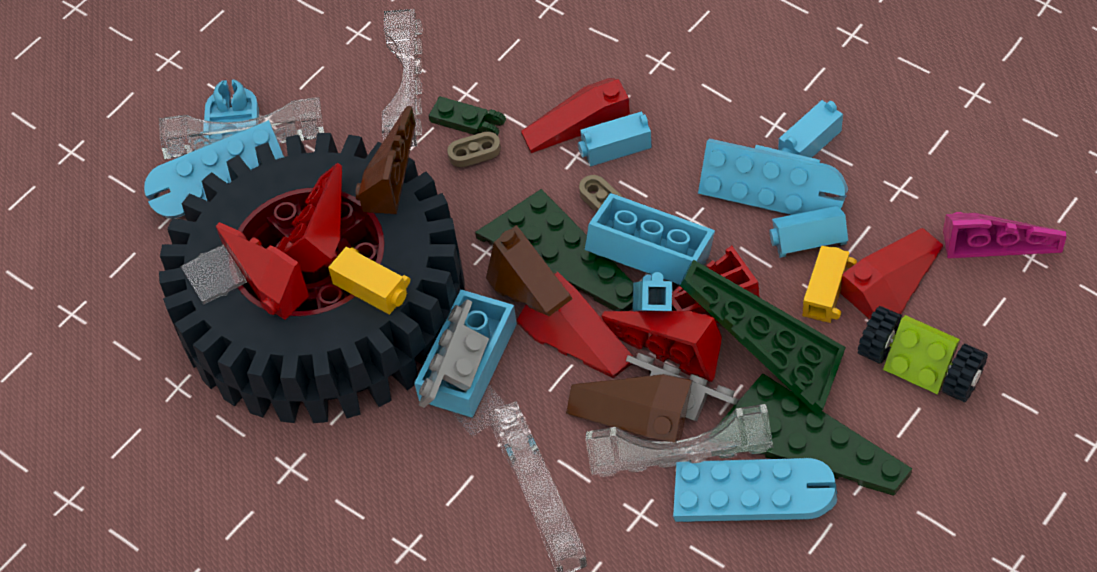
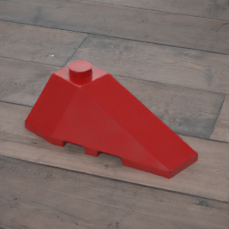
[521,78,630,153]
[277,163,342,272]
[216,222,309,320]
[840,228,943,319]
[516,272,633,378]
[601,311,722,382]

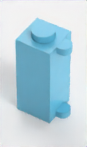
[778,100,843,158]
[578,111,652,167]
[769,206,848,258]
[633,272,672,311]

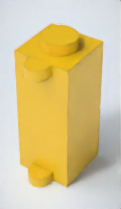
[802,245,857,323]
[328,247,410,315]

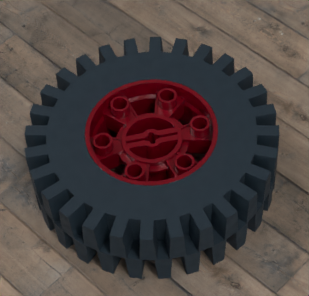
[159,133,465,423]

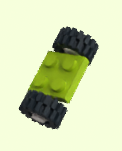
[857,306,988,403]

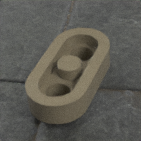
[447,132,501,167]
[579,175,623,213]

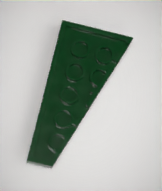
[475,189,633,311]
[680,260,846,416]
[709,373,912,496]

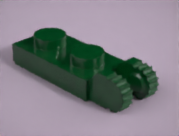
[429,96,506,136]

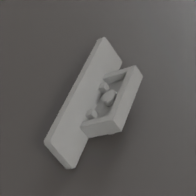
[419,299,489,408]
[626,352,740,421]

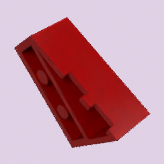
[672,245,760,323]

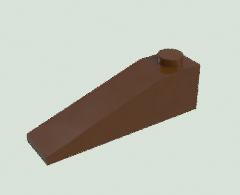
[356,106,416,214]
[486,225,573,316]
[566,374,693,443]

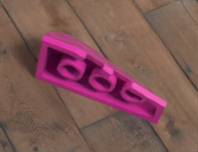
[943,212,1067,258]

